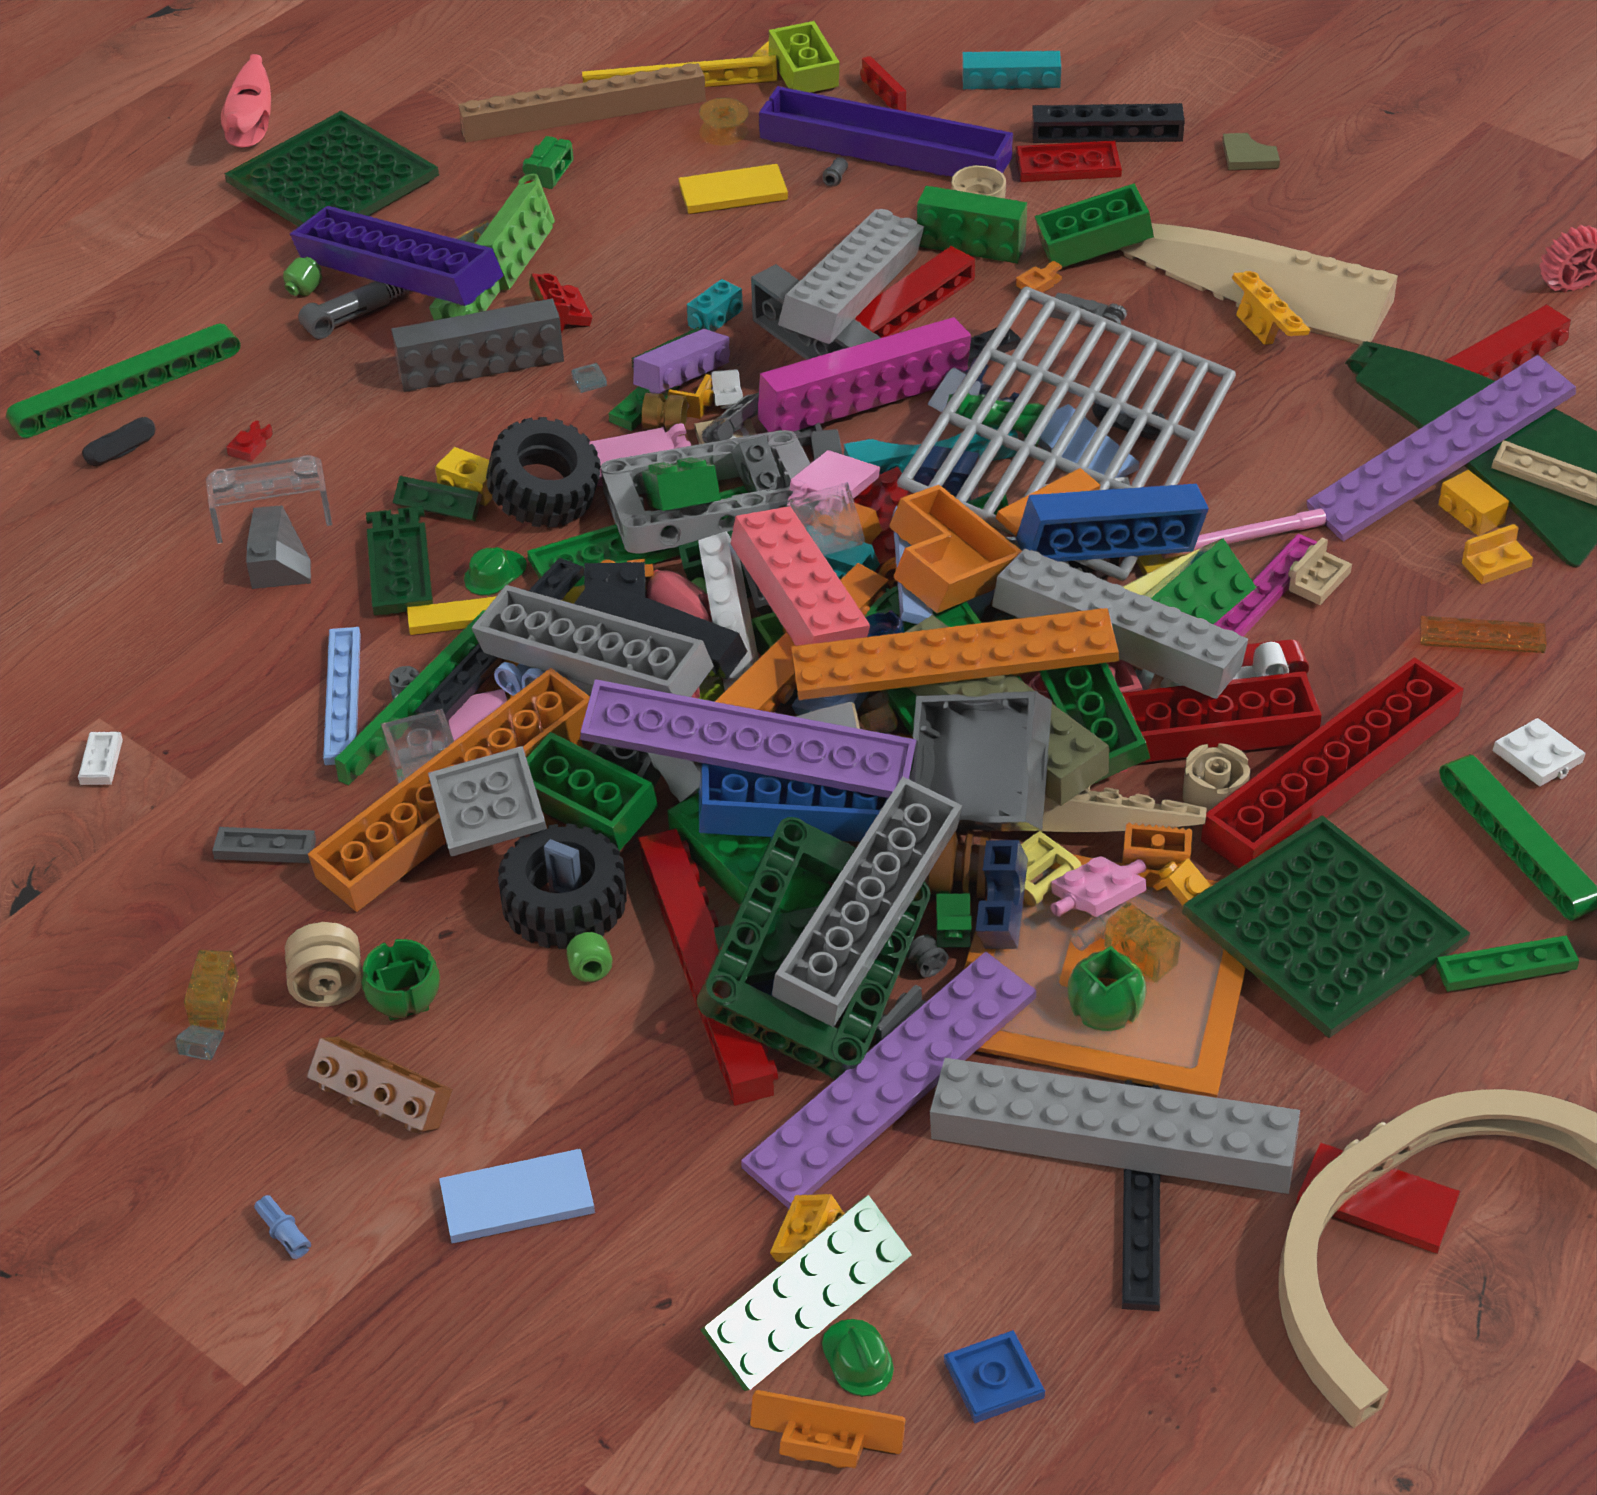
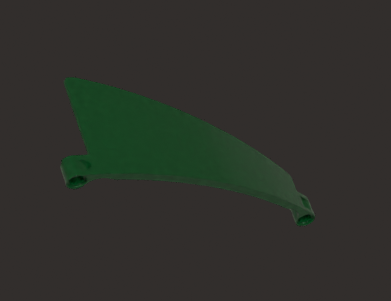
[1345,341,1597,568]

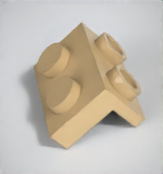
[1288,537,1352,605]

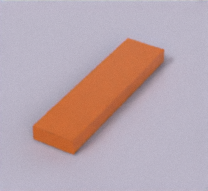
[996,468,1101,536]

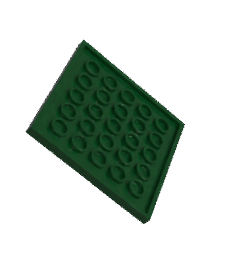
[224,111,439,227]
[1182,815,1470,1038]

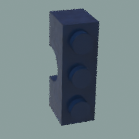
[976,840,1028,949]

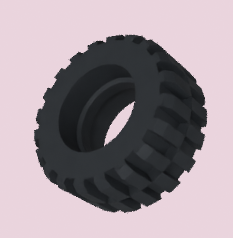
[486,417,601,528]
[498,824,627,949]

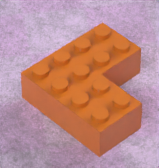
[889,484,1022,613]

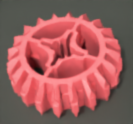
[1539,225,1597,293]

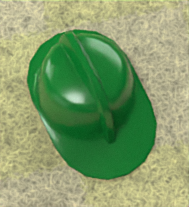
[464,547,527,595]
[822,1319,894,1397]

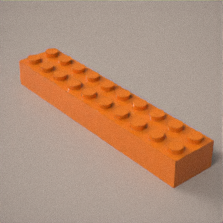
[308,668,590,912]

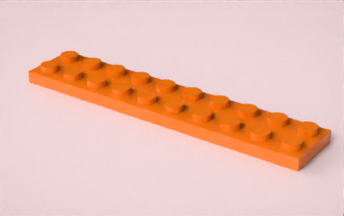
[791,608,1119,700]

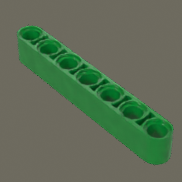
[1439,754,1597,921]

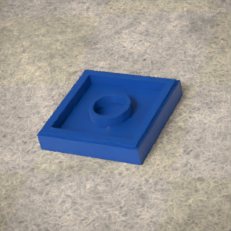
[944,1330,1045,1424]

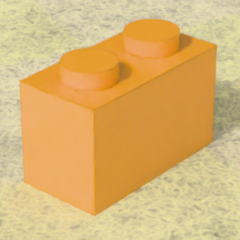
[1438,470,1509,536]

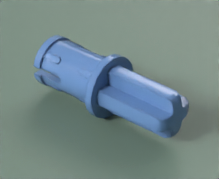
[254,1195,311,1259]

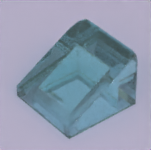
[175,1025,224,1061]

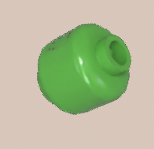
[283,257,322,296]
[566,932,613,982]

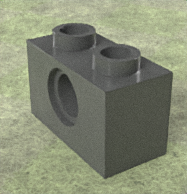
[731,435,785,493]

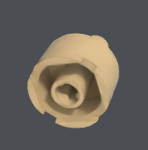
[1183,743,1250,812]

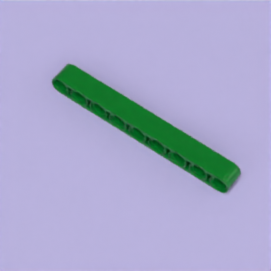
[6,323,241,438]

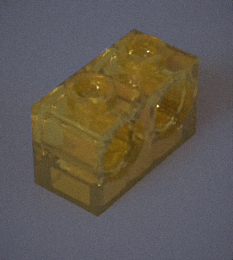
[184,950,239,1030]

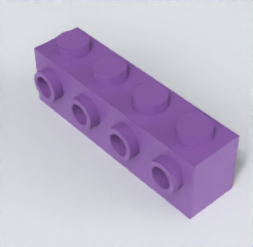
[633,329,730,394]

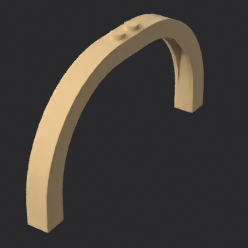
[1279,1089,1597,1428]

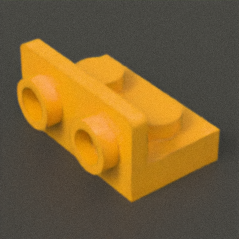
[1462,524,1533,584]
[770,1194,844,1262]

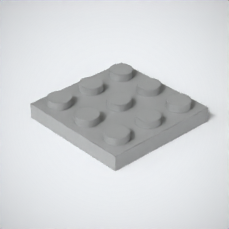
[428,746,547,856]

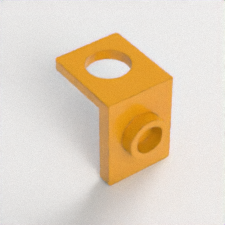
[668,374,714,419]

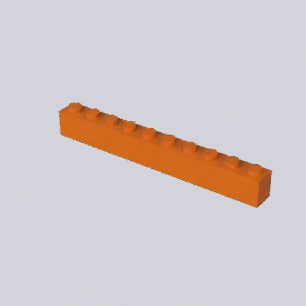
[715,563,889,713]

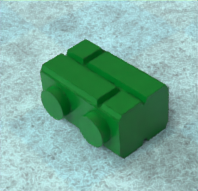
[522,136,574,189]

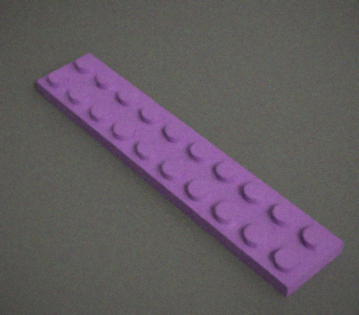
[1306,355,1576,542]
[580,679,916,798]
[741,952,1036,1209]

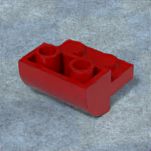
[529,273,593,333]

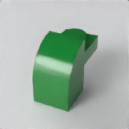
[936,894,971,947]

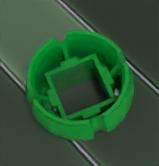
[361,939,440,1021]
[1067,946,1147,1031]

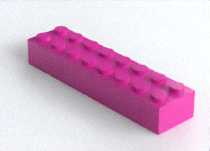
[757,317,971,432]

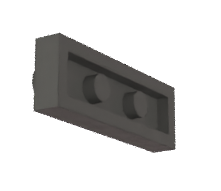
[212,827,316,863]

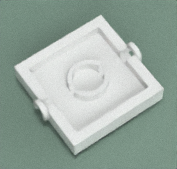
[1492,718,1585,786]

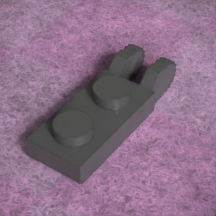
[1050,292,1127,327]
[702,393,759,443]

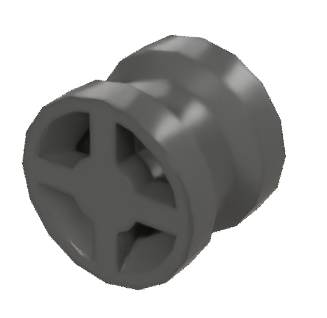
[389,666,419,700]
[906,934,948,977]

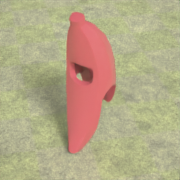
[221,54,271,148]
[645,569,761,658]

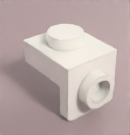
[711,369,743,409]

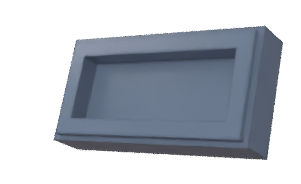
[544,839,583,893]

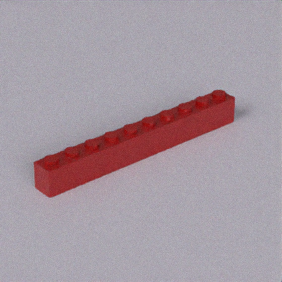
[639,829,778,1106]

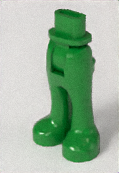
[947,393,1045,447]

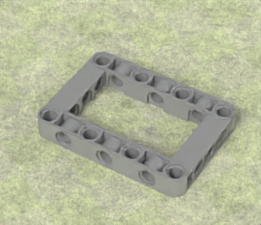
[601,430,820,553]

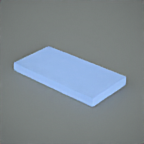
[1038,404,1140,478]
[439,1149,595,1243]

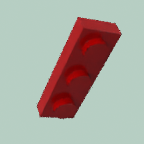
[860,56,906,111]

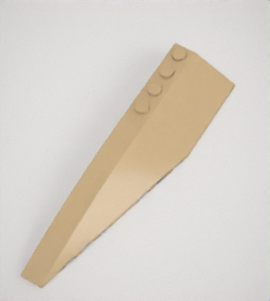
[1119,223,1398,345]

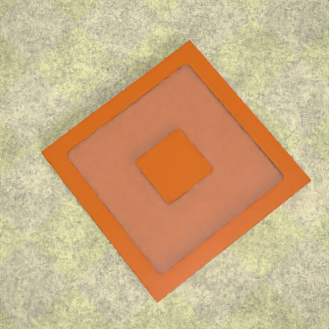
[964,854,1246,1098]

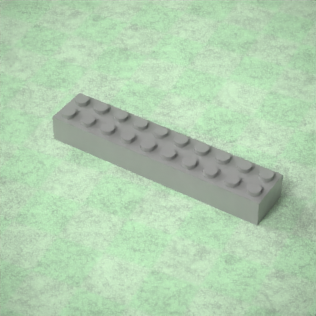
[778,209,924,344]
[930,1058,1300,1194]

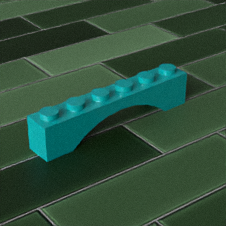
[844,427,1018,475]

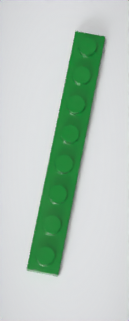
[334,610,485,786]

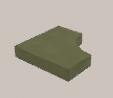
[1222,133,1280,170]

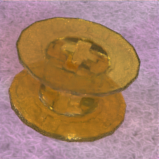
[699,98,749,146]

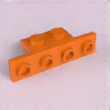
[750,1390,906,1469]

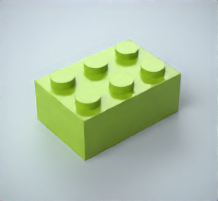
[769,21,840,93]

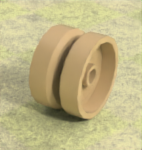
[284,922,362,1007]

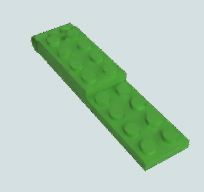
[429,174,555,321]

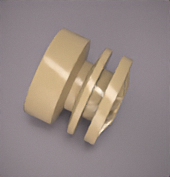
[951,165,1006,198]

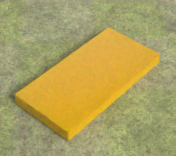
[678,164,788,214]

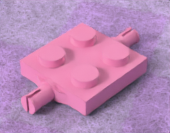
[1051,856,1146,917]

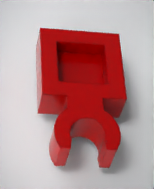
[226,420,273,463]

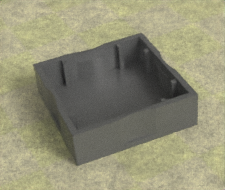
[909,691,1052,832]

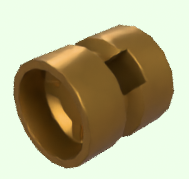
[642,393,688,431]

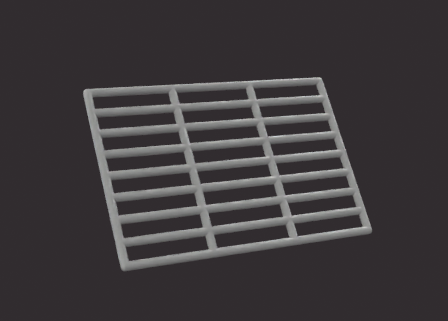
[897,287,1236,581]

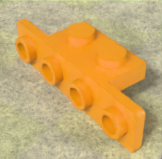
[1232,271,1310,345]

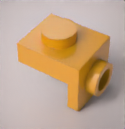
[1153,858,1211,905]

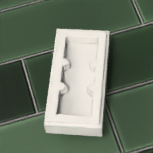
[78,732,123,785]

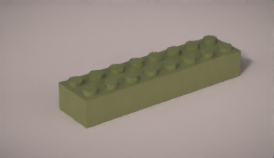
[906,615,1109,806]

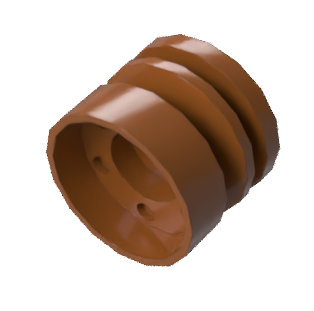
[928,829,991,900]

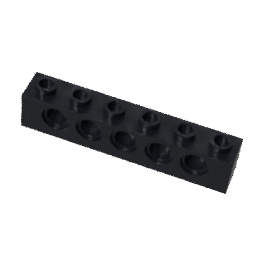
[1031,103,1185,143]

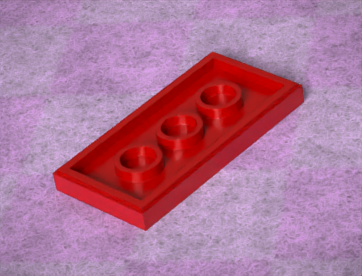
[1015,141,1122,182]
[1296,1142,1460,1254]

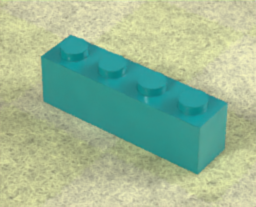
[962,51,1062,89]

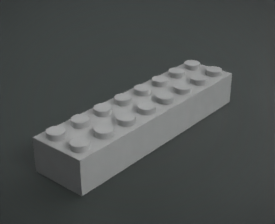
[992,549,1248,699]
[472,585,714,697]
[772,777,962,1027]

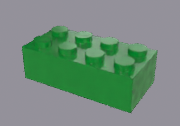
[1034,183,1154,268]
[917,186,1027,264]
[642,457,721,511]
[1145,538,1257,624]
[1039,663,1150,784]
[526,732,658,851]

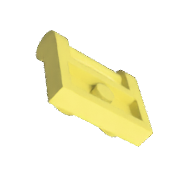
[1021,831,1082,906]

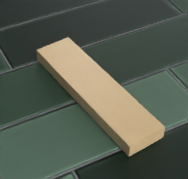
[1491,440,1597,506]

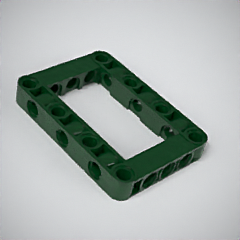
[697,817,930,1080]

